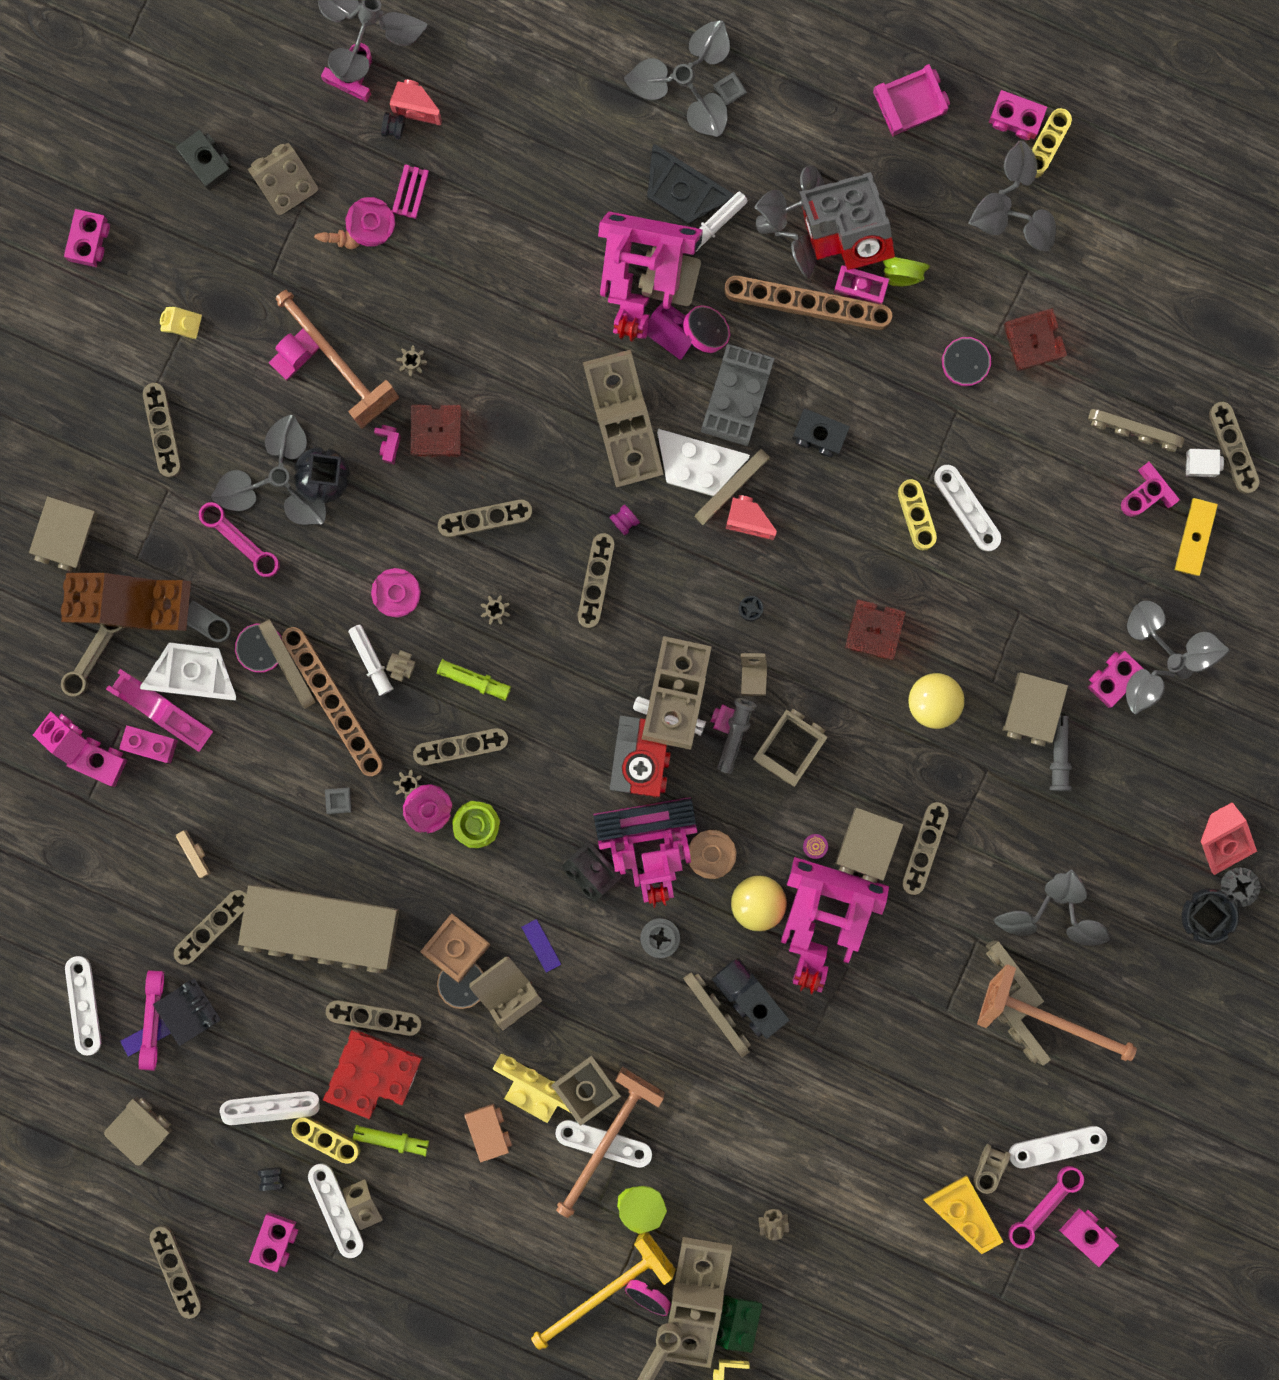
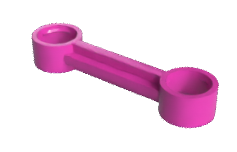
[199,502,280,578]
[139,970,164,1071]
[1008,1166,1084,1249]

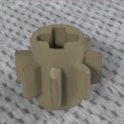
[396,345,428,377]
[481,596,510,625]
[386,650,416,682]
[393,770,422,800]
[759,1209,789,1240]

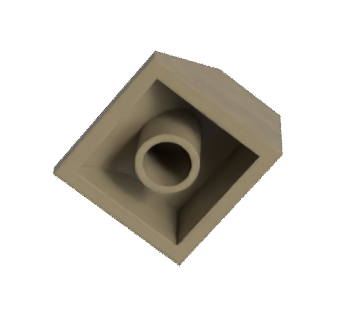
[551,1056,621,1126]

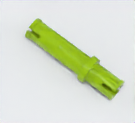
[437,659,511,701]
[353,1125,429,1157]

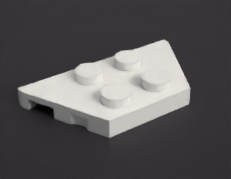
[657,429,750,496]
[140,643,236,701]

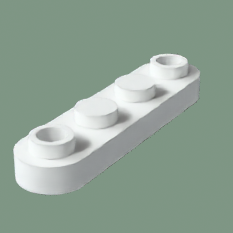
[934,465,1001,551]
[65,956,101,1055]
[220,1091,320,1125]
[556,1120,652,1167]
[1009,1126,1107,1168]
[308,1163,364,1258]

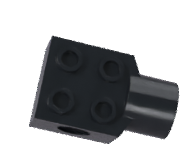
[712,957,790,1039]

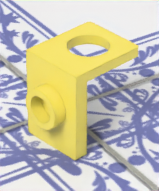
[713,1359,750,1380]

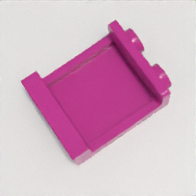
[873,64,950,136]

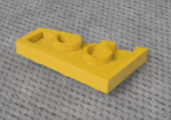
[923,1176,1003,1254]

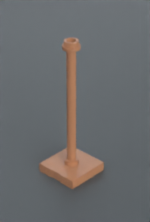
[276,290,399,429]
[977,964,1137,1061]
[556,1066,665,1218]

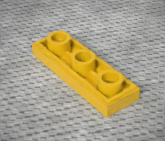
[1175,498,1218,576]

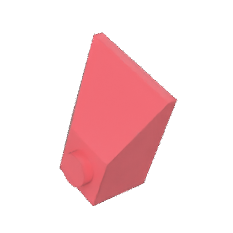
[390,80,442,125]
[726,495,777,540]
[1201,803,1257,875]

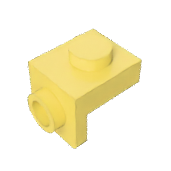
[160,307,202,339]

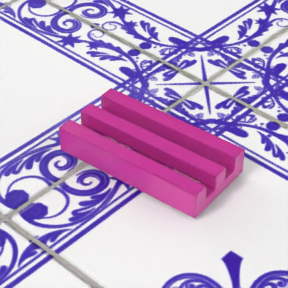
[392,165,429,219]

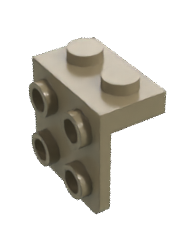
[247,143,318,215]
[639,246,701,307]
[470,957,542,1031]
[104,1097,173,1165]

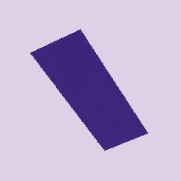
[521,919,561,973]
[120,1019,171,1056]

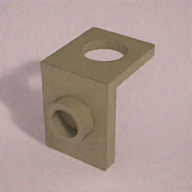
[741,653,767,696]
[343,1179,383,1230]

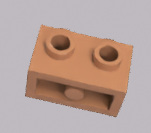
[465,1104,512,1162]

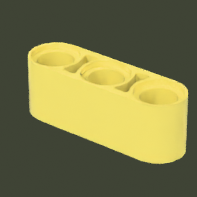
[1032,108,1072,178]
[898,479,937,551]
[292,1117,360,1164]

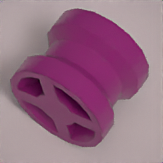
[609,505,640,536]

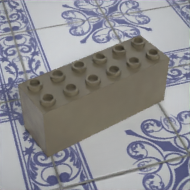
[238,885,400,973]

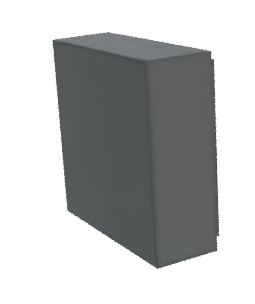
[713,72,747,107]
[325,788,352,814]

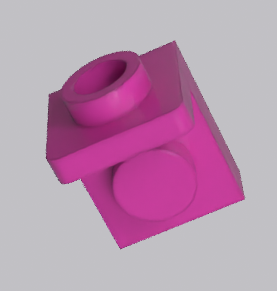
[374,425,401,465]
[710,705,734,734]

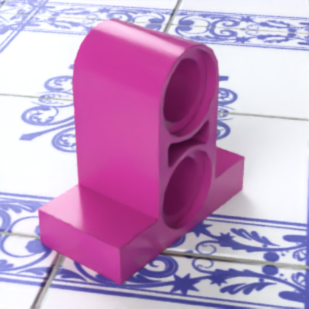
[321,43,372,103]
[269,329,320,381]
[1121,462,1180,517]

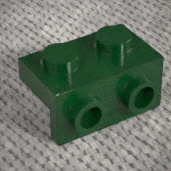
[715,1295,762,1353]

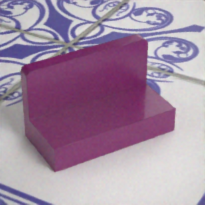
[647,302,692,360]

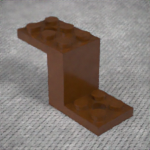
[61,573,191,631]

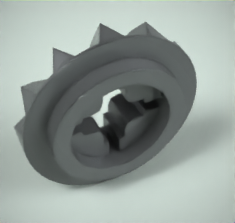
[1221,867,1261,907]
[640,918,680,958]

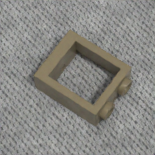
[752,709,827,787]

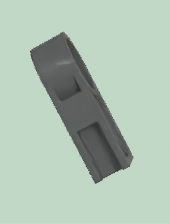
[187,600,231,643]

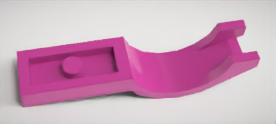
[106,669,213,752]

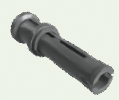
[717,698,757,773]
[1050,716,1072,791]

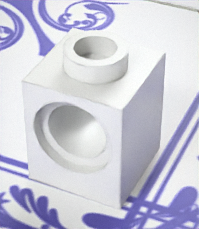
[1186,449,1224,477]

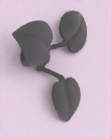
[318,0,427,82]
[624,20,730,137]
[969,140,1056,251]
[754,165,825,279]
[211,415,326,525]
[1126,601,1230,715]
[994,869,1110,946]

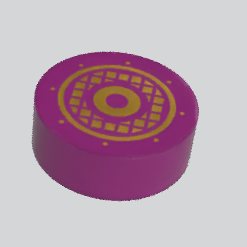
[803,834,828,859]

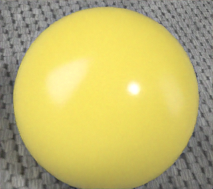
[909,673,964,729]
[731,876,787,931]

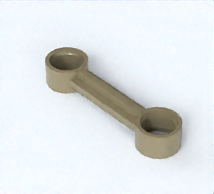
[61,624,125,697]
[637,1323,682,1380]

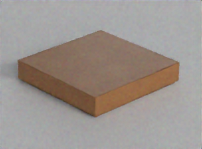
[420,913,490,983]

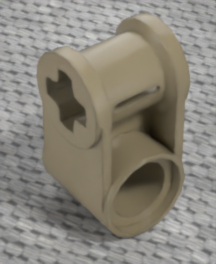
[973,1143,1011,1194]

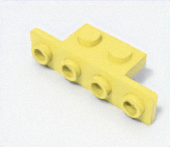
[493,1054,570,1123]

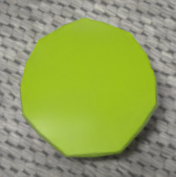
[883,257,930,286]
[452,801,500,848]
[617,1186,667,1234]

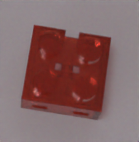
[1003,308,1067,372]
[411,405,461,457]
[844,600,906,661]

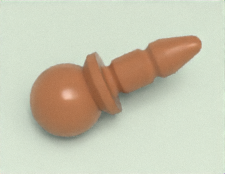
[314,230,360,249]

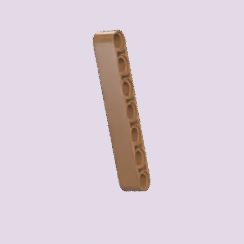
[724,276,892,330]
[282,627,383,776]

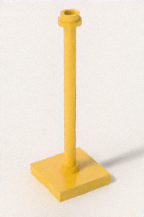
[531,1232,676,1350]

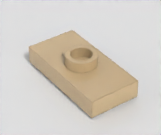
[176,830,211,878]

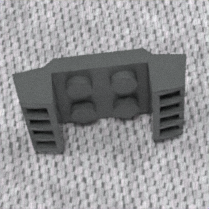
[701,343,775,447]

